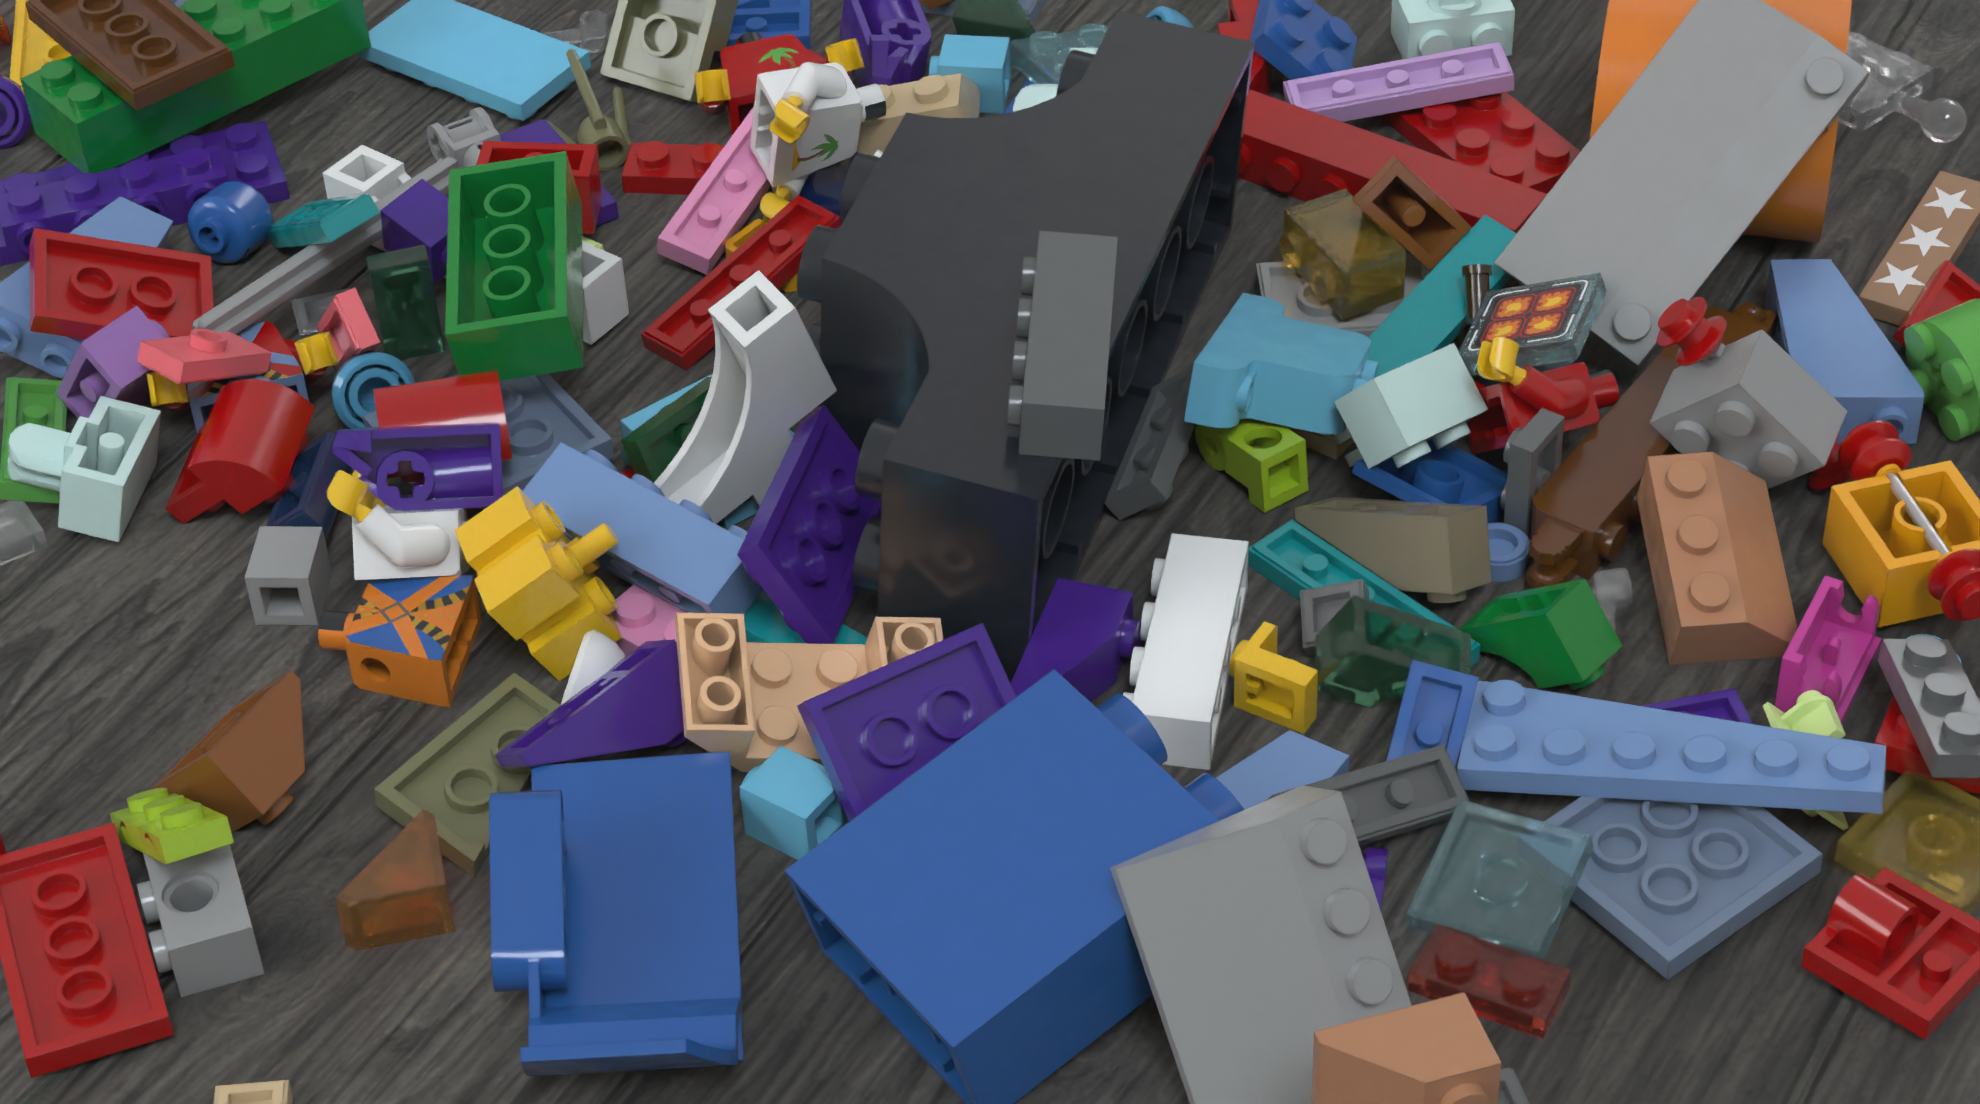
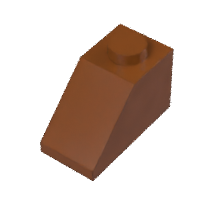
[1352,155,1472,270]

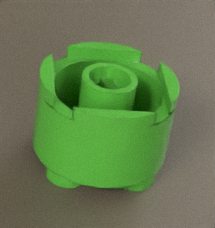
[1904,298,1980,441]

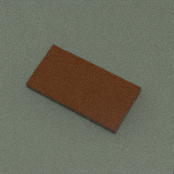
[25,0,235,110]

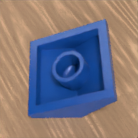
[1352,439,1508,523]

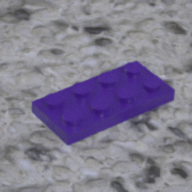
[737,405,881,644]

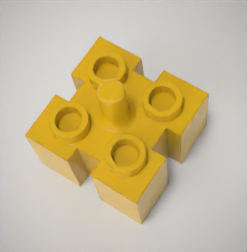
[454,486,622,681]

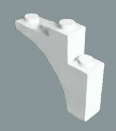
[654,270,837,524]

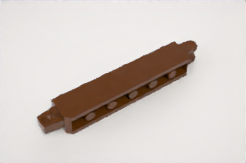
[1526,301,1778,589]

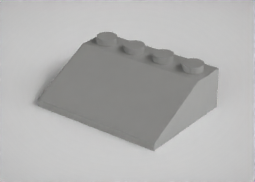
[1110,785,1412,1104]

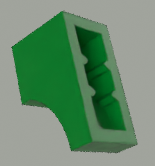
[1459,579,1622,689]

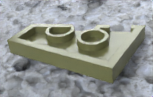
[374,672,561,878]

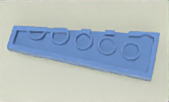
[1457,680,1886,814]

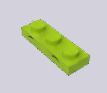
[110,788,234,864]

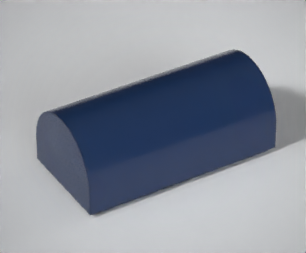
[266,430,353,542]

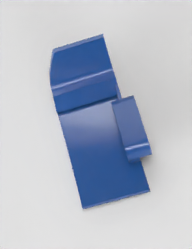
[489,751,744,1076]

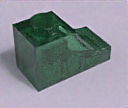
[366,245,445,361]
[1315,595,1471,708]

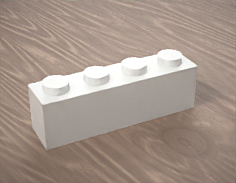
[1123,533,1248,770]

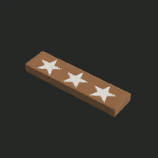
[1858,171,1980,326]

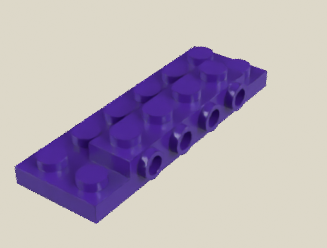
[0,120,290,266]

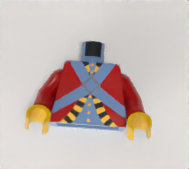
[146,321,340,433]

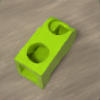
[1195,418,1309,513]

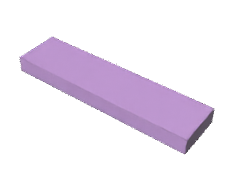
[1283,42,1514,122]

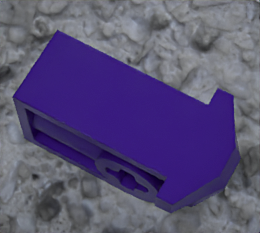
[840,0,931,88]
[332,422,503,511]

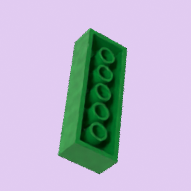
[21,0,371,174]

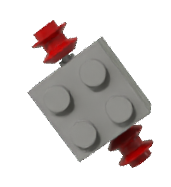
[1649,297,1851,491]

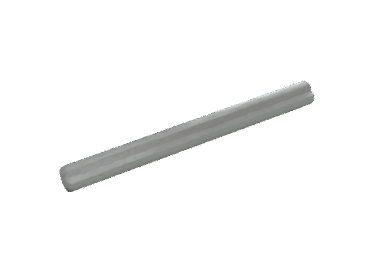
[192,157,460,334]

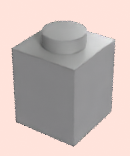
[244,526,332,625]

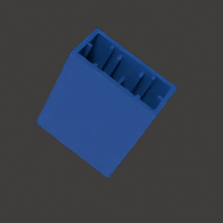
[784,669,1244,1104]

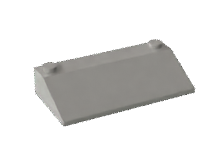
[1494,0,1869,372]

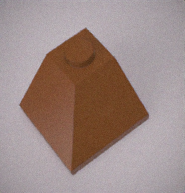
[150,670,305,832]

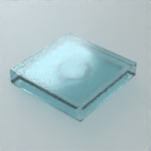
[1406,799,1594,965]

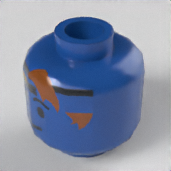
[187,181,273,264]

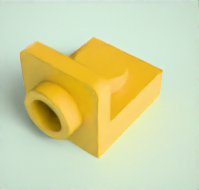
[1229,621,1318,734]

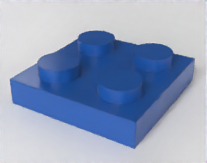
[1250,0,1357,80]

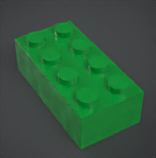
[445,151,584,381]

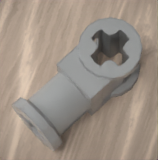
[427,107,501,168]

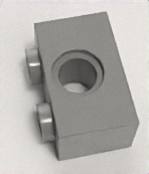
[137,844,265,998]

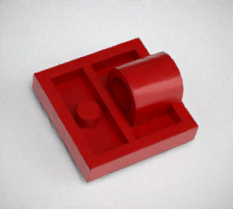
[1801,867,1980,1040]

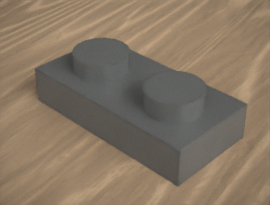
[1500,408,1565,537]

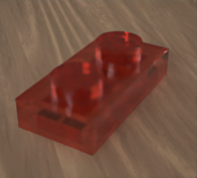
[1408,923,1571,1039]

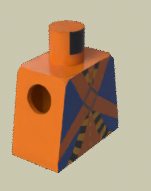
[318,575,482,708]

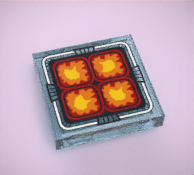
[1459,273,1607,376]

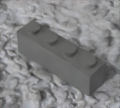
[1007,230,1118,461]

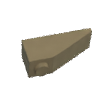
[1295,497,1492,603]

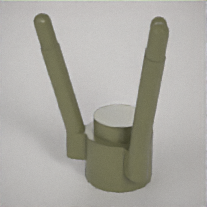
[547,49,632,171]

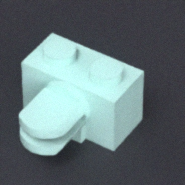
[1391,0,1515,59]
[1333,343,1488,469]
[7,396,161,542]

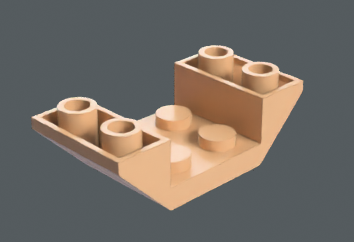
[675,612,943,772]

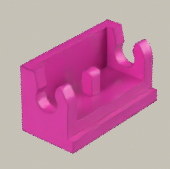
[1775,576,1882,724]

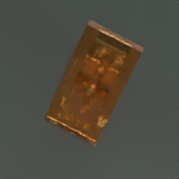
[335,809,455,951]

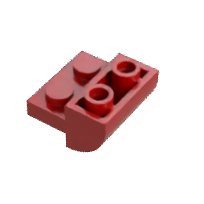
[373,370,512,482]
[165,379,315,524]

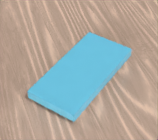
[358,0,591,121]

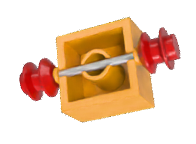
[1822,421,1980,628]

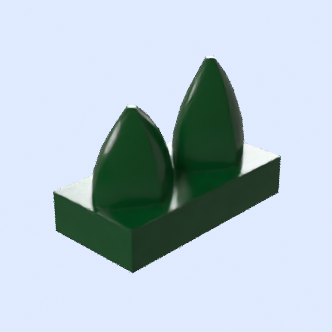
[620,377,712,483]

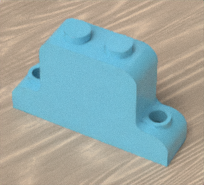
[1184,292,1379,434]

